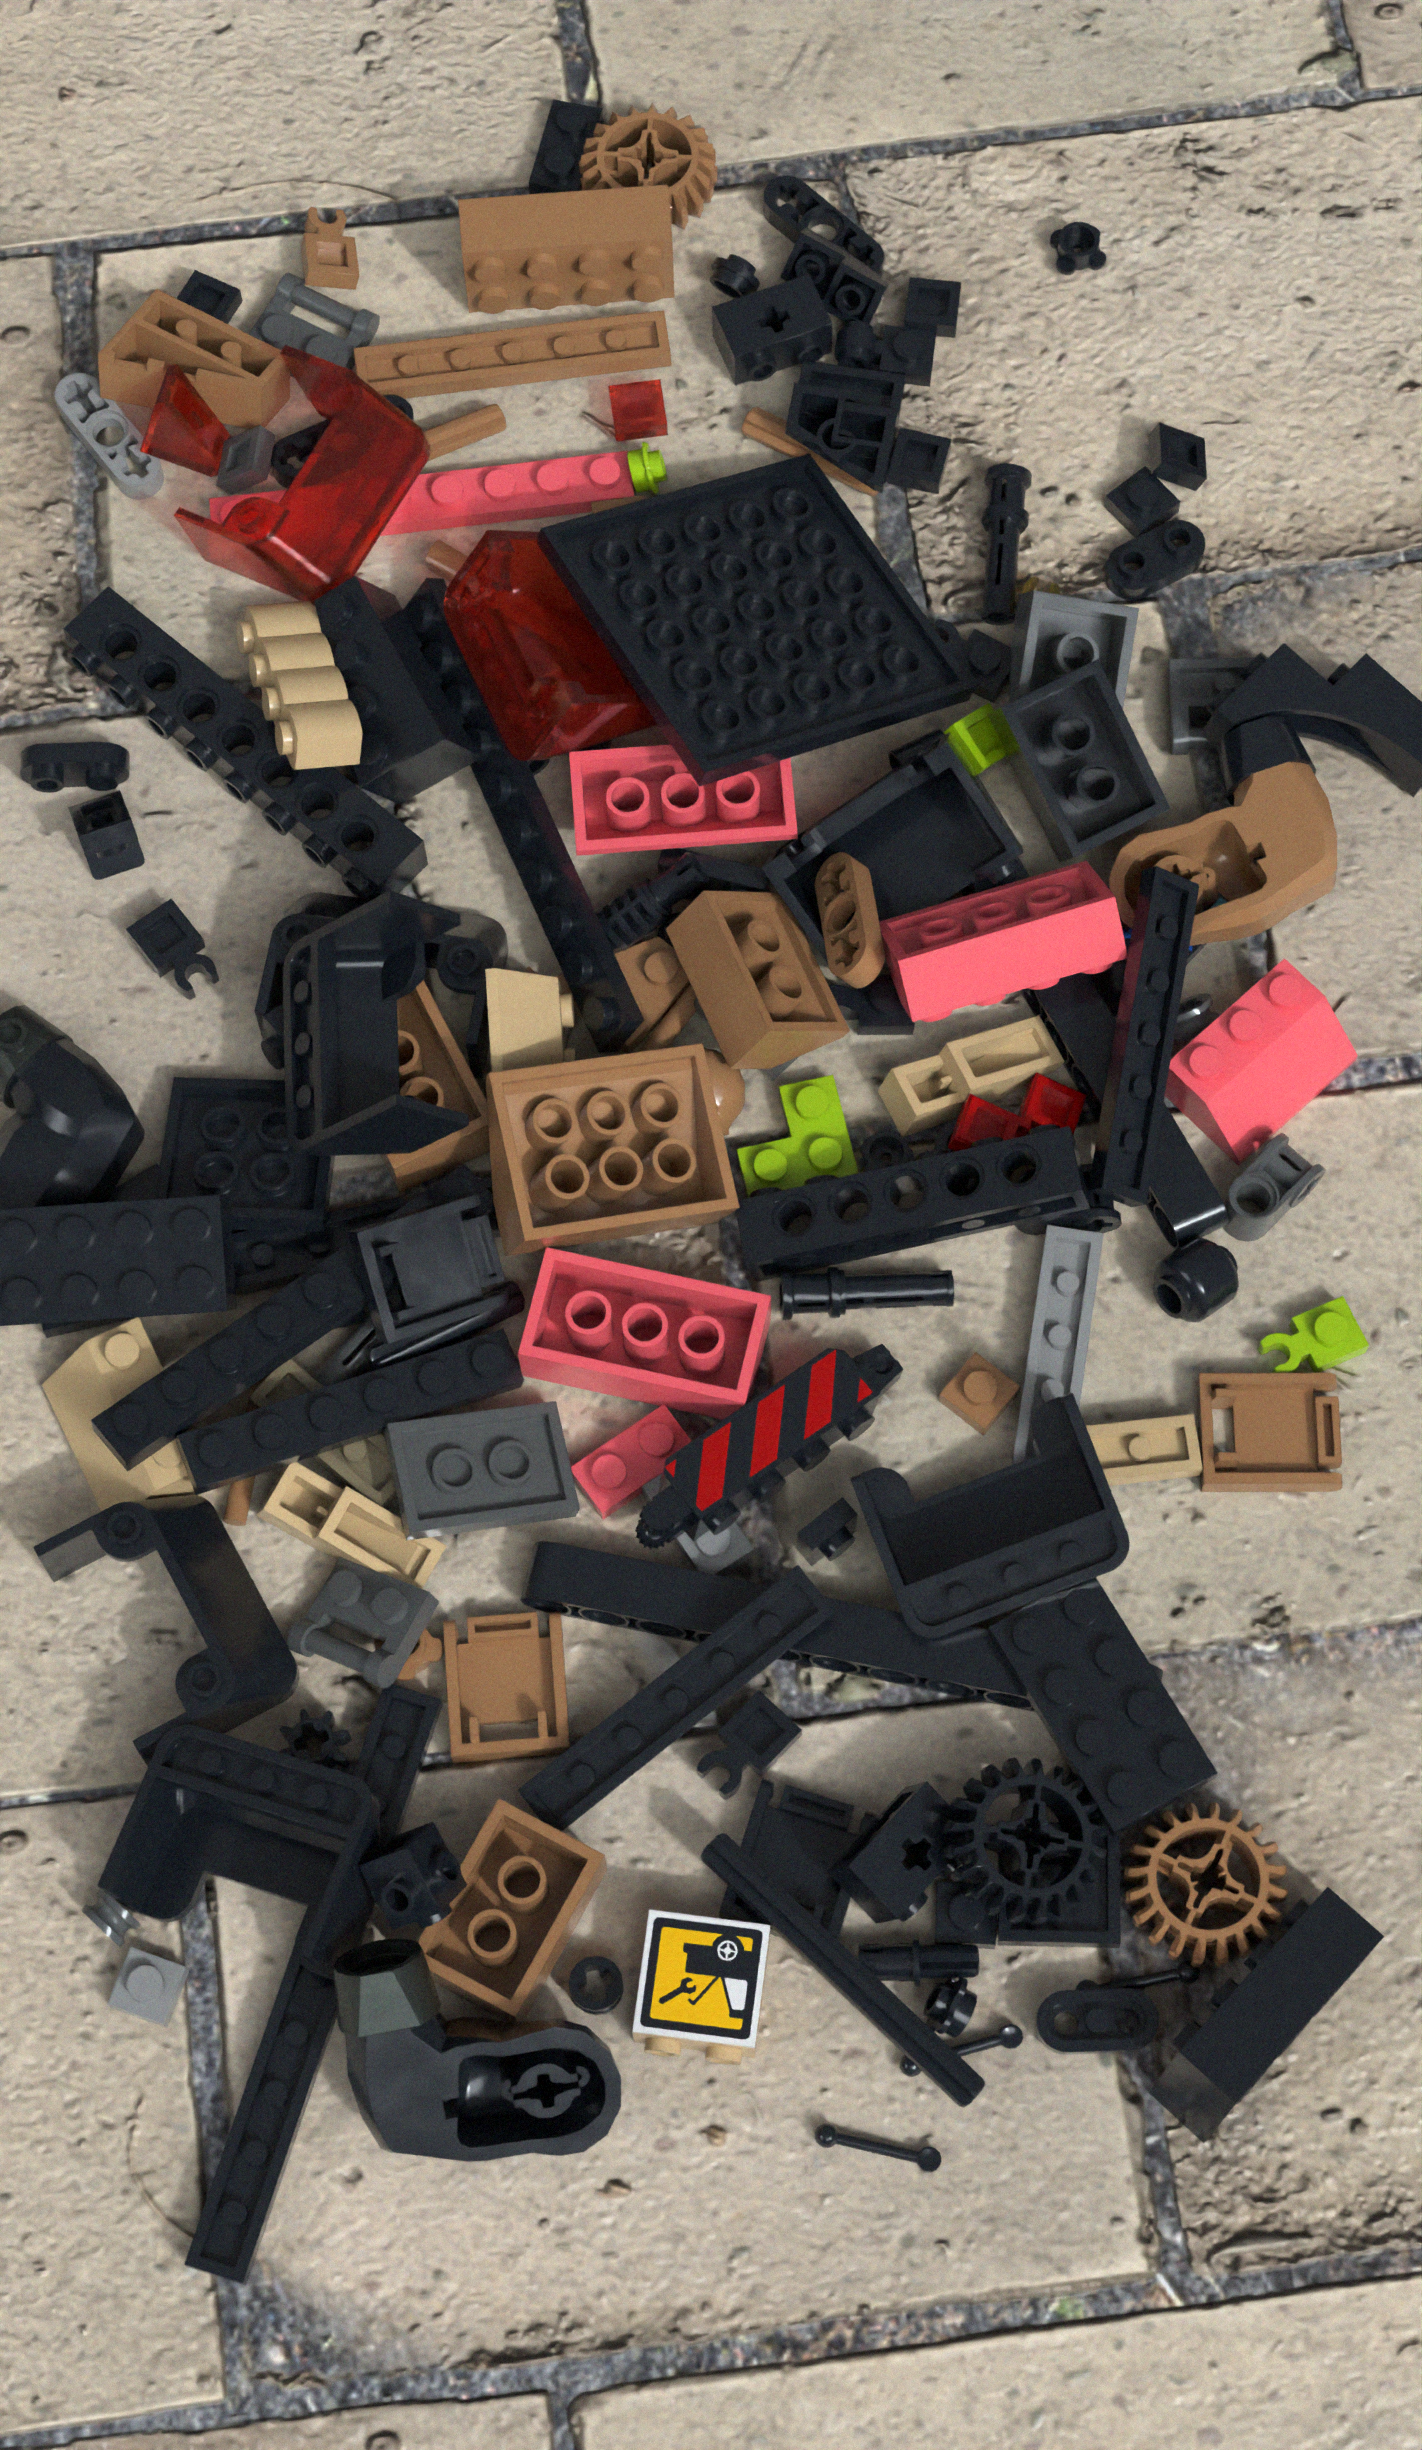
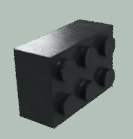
[987,659,1171,862]

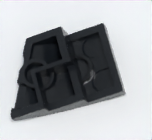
[785,360,906,493]

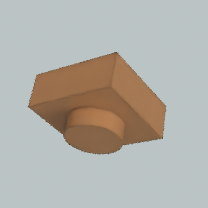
[939,1352,1021,1436]

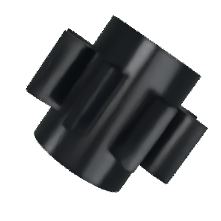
[279,1709,352,1769]

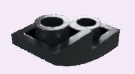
[780,227,889,324]

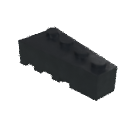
[314,576,484,804]

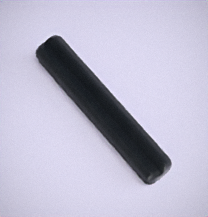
[367,1281,525,1371]

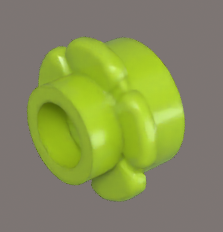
[627,442,668,494]

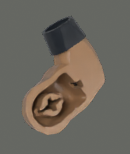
[1109,716,1337,946]

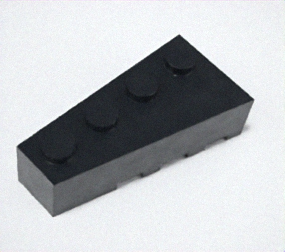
[1148,1887,1384,2143]

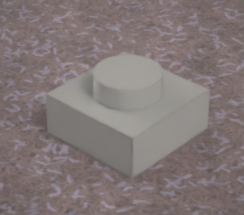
[107,1947,189,2028]

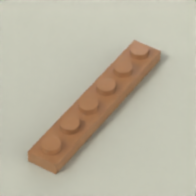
[354,310,671,404]

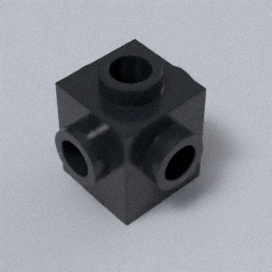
[359,1822,467,1930]

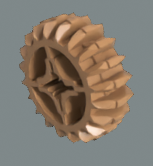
[579,103,718,230]
[1123,1802,1288,1967]

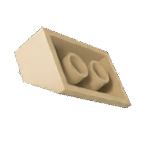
[485,968,577,1072]
[42,1317,195,1511]

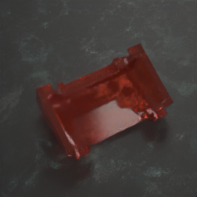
[444,530,658,761]

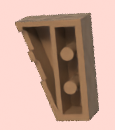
[98,289,290,429]

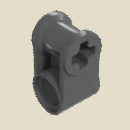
[1223,1133,1326,1242]

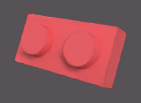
[571,1404,692,1520]

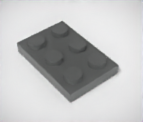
[384,1401,580,1541]

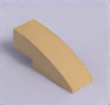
[877,1015,1065,1137]
[256,1462,446,1589]

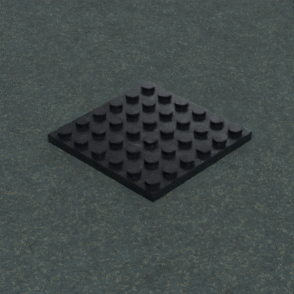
[536,453,975,787]

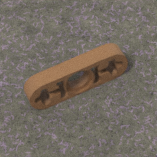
[815,852,885,988]

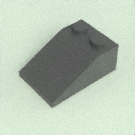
[1008,590,1139,709]

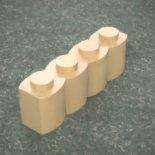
[236,601,363,770]

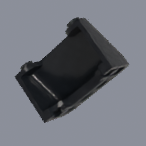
[762,732,1024,978]

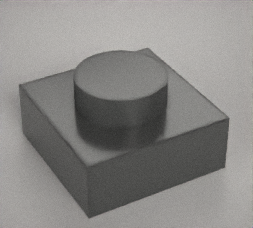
[216,425,275,495]

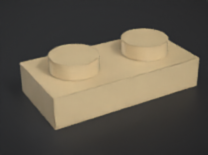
[1086,1414,1203,1486]

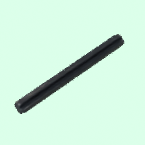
[700,1833,985,2108]

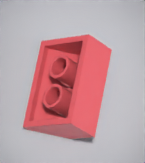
[1165,958,1358,1166]

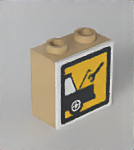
[632,1909,770,2065]

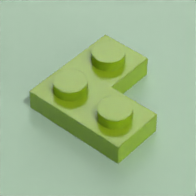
[737,1075,859,1198]

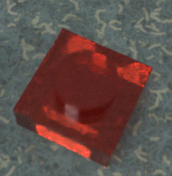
[608,379,668,442]

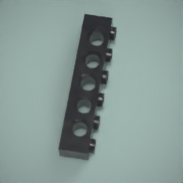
[736,1124,1090,1282]

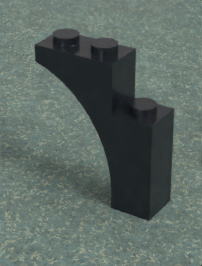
[1201,643,1422,797]

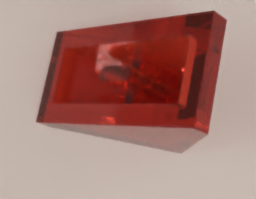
[140,364,232,477]

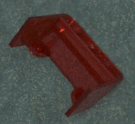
[174,345,431,605]

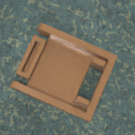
[1196,1373,1343,1492]
[443,1611,571,1763]

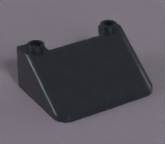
[850,1393,1130,1638]

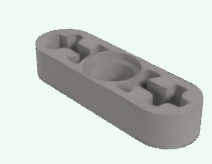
[55,373,164,500]

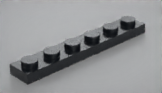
[1088,866,1200,1207]
[176,1328,524,1495]
[517,1565,836,1832]

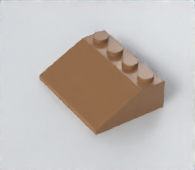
[485,1043,740,1256]

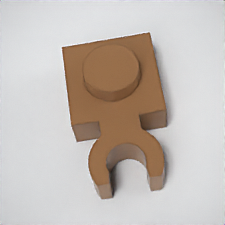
[300,207,360,290]

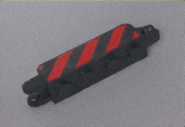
[635,1344,903,1550]

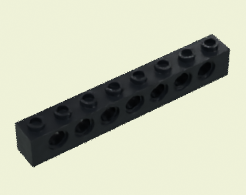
[63,586,428,900]

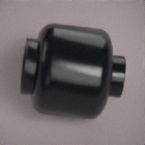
[1153,1238,1239,1322]

